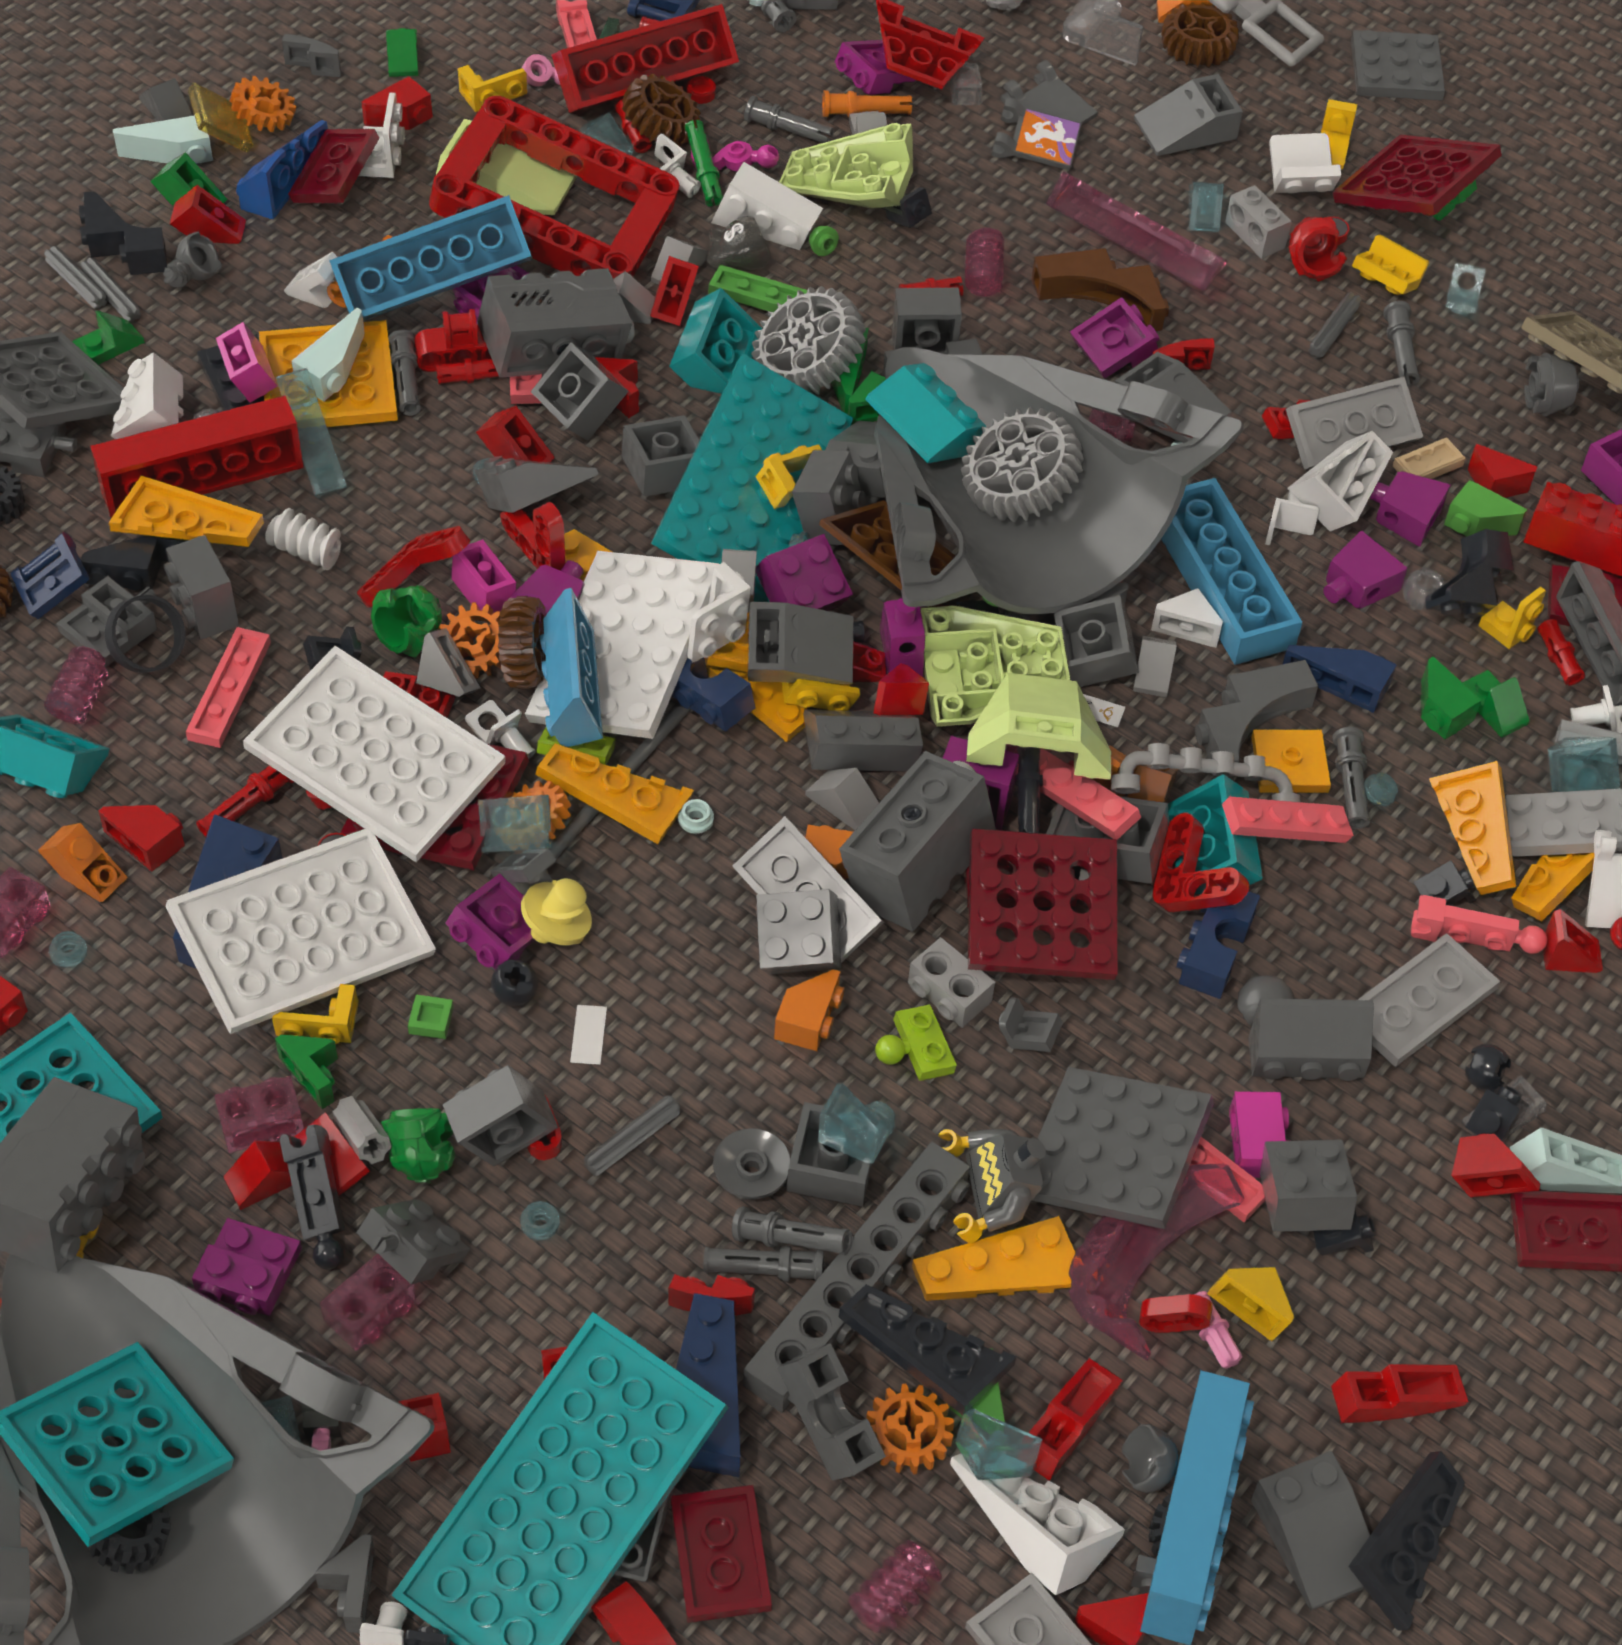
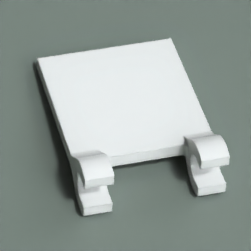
[1585,830,1622,928]

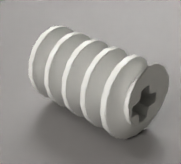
[265,508,341,570]

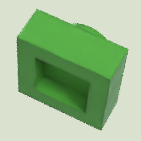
[408,995,454,1039]

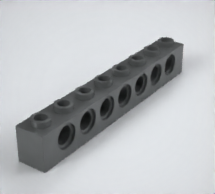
[743,1141,970,1413]

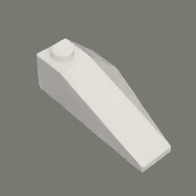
[950,1446,1125,1595]

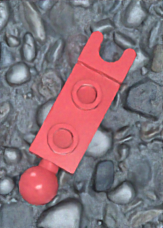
[556,0,597,48]
[1411,895,1548,954]

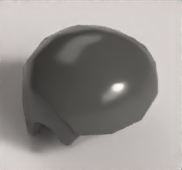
[1237,975,1294,1026]
[1122,1424,1179,1493]

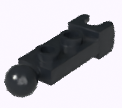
[280,1125,345,1270]

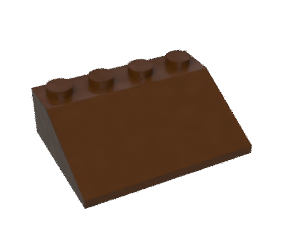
[819,500,972,607]

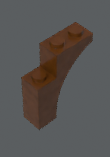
[1032,248,1169,331]

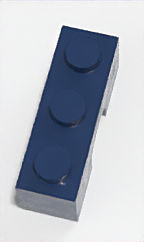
[672,657,756,732]
[1176,888,1260,999]

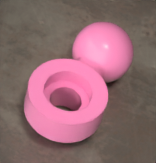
[522,54,560,87]

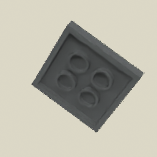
[1351,30,1445,100]

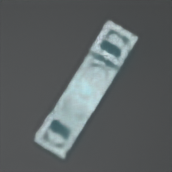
[276,368,347,497]

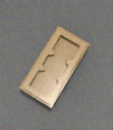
[1393,437,1466,479]

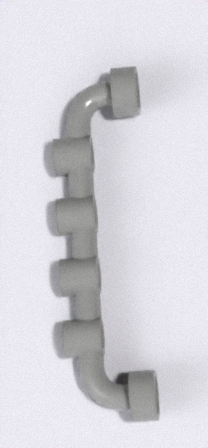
[1111,743,1300,802]

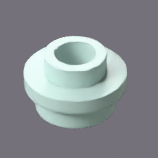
[678,799,714,834]

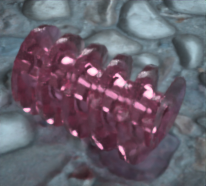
[965,228,1005,297]
[44,646,108,724]
[848,1540,942,1633]

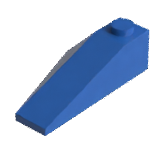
[236,120,328,220]

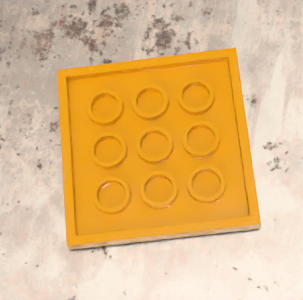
[259,320,398,430]

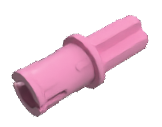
[1194,1291,1242,1369]

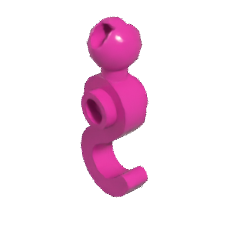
[691,140,779,171]

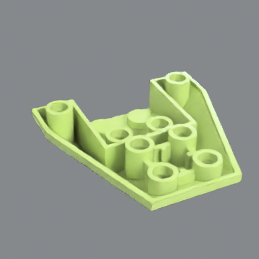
[436,119,577,215]
[779,123,913,208]
[920,606,1070,727]
[966,673,1111,780]

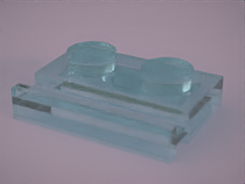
[478,795,552,853]

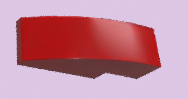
[1016,1358,1123,1481]
[1331,1364,1469,1423]

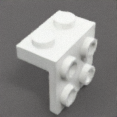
[359,93,405,178]
[1269,133,1341,193]
[687,562,751,662]

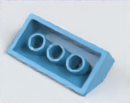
[540,588,603,747]

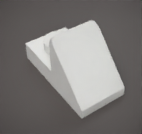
[284,252,337,308]

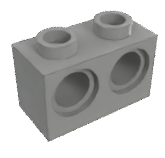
[1225,185,1291,259]
[908,937,995,1028]

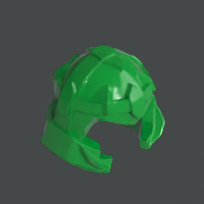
[371,585,442,658]
[381,1108,455,1184]

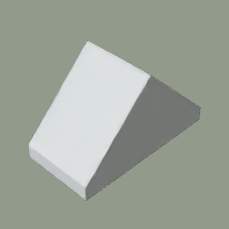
[1151,588,1223,648]

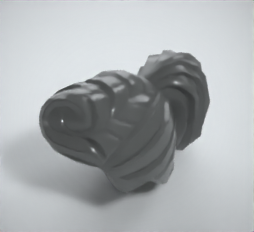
[163,232,222,288]

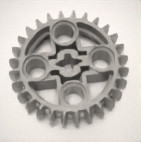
[751,286,866,394]
[961,407,1084,522]

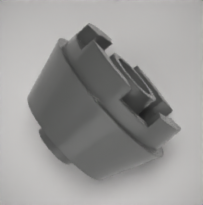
[1524,352,1579,416]

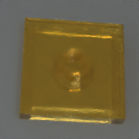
[188,82,253,152]

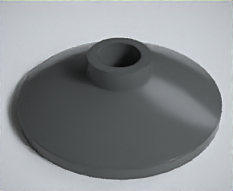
[713,1128,790,1199]

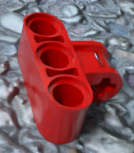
[415,309,491,372]

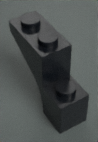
[79,192,167,275]
[1425,529,1514,618]
[81,535,188,590]

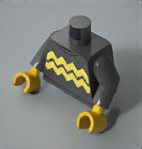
[938,1128,1046,1243]

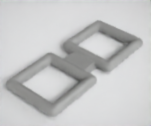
[1208,0,1324,67]

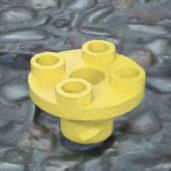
[521,878,592,945]

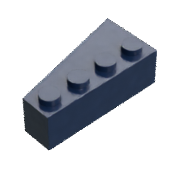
[173,814,283,969]
[676,1293,740,1478]

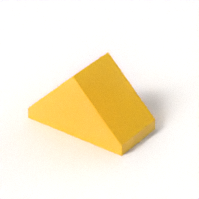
[1207,1267,1294,1342]

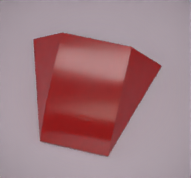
[876,0,985,90]

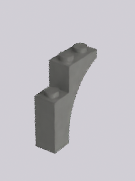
[1195,660,1318,781]

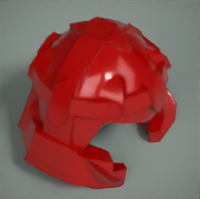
[1288,216,1347,282]

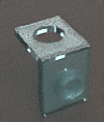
[1445,263,1486,314]

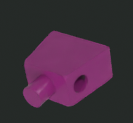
[1369,471,1450,547]
[1323,531,1408,609]
[510,560,585,614]
[880,598,925,677]

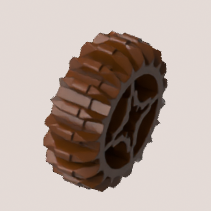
[1161,2,1239,68]
[622,74,701,147]
[497,596,547,690]

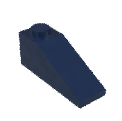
[1282,645,1397,713]

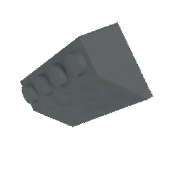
[1556,561,1622,706]

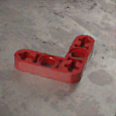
[500,502,566,571]
[357,526,470,608]
[1152,813,1249,912]

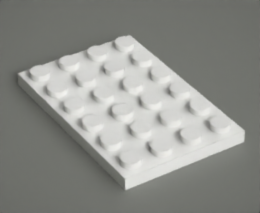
[525,551,719,739]
[243,646,505,862]
[166,828,436,1034]

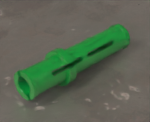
[685,120,724,207]

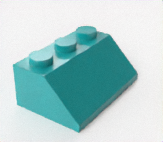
[669,288,763,394]
[865,363,986,463]
[0,714,110,798]
[1168,774,1263,894]

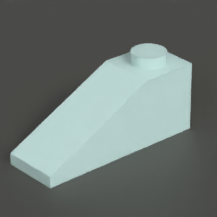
[113,114,213,164]
[291,308,365,402]
[1510,1128,1622,1194]

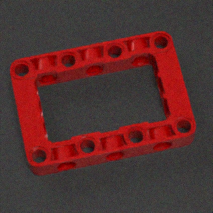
[429,96,680,278]

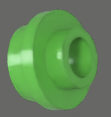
[809,226,839,256]

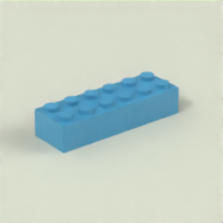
[329,195,533,321]
[1161,478,1302,665]
[1140,1370,1254,1645]

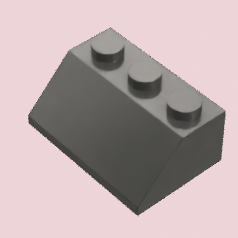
[803,710,923,771]
[1248,998,1374,1081]

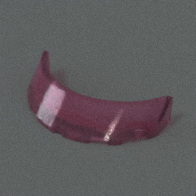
[1046,171,1227,291]
[1068,1164,1244,1361]

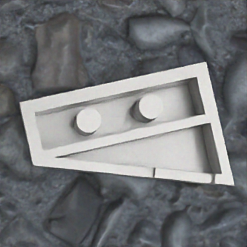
[711,162,823,250]
[111,352,183,439]
[1288,431,1393,531]

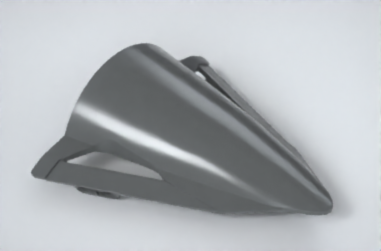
[874,347,1244,614]
[0,1254,435,1645]

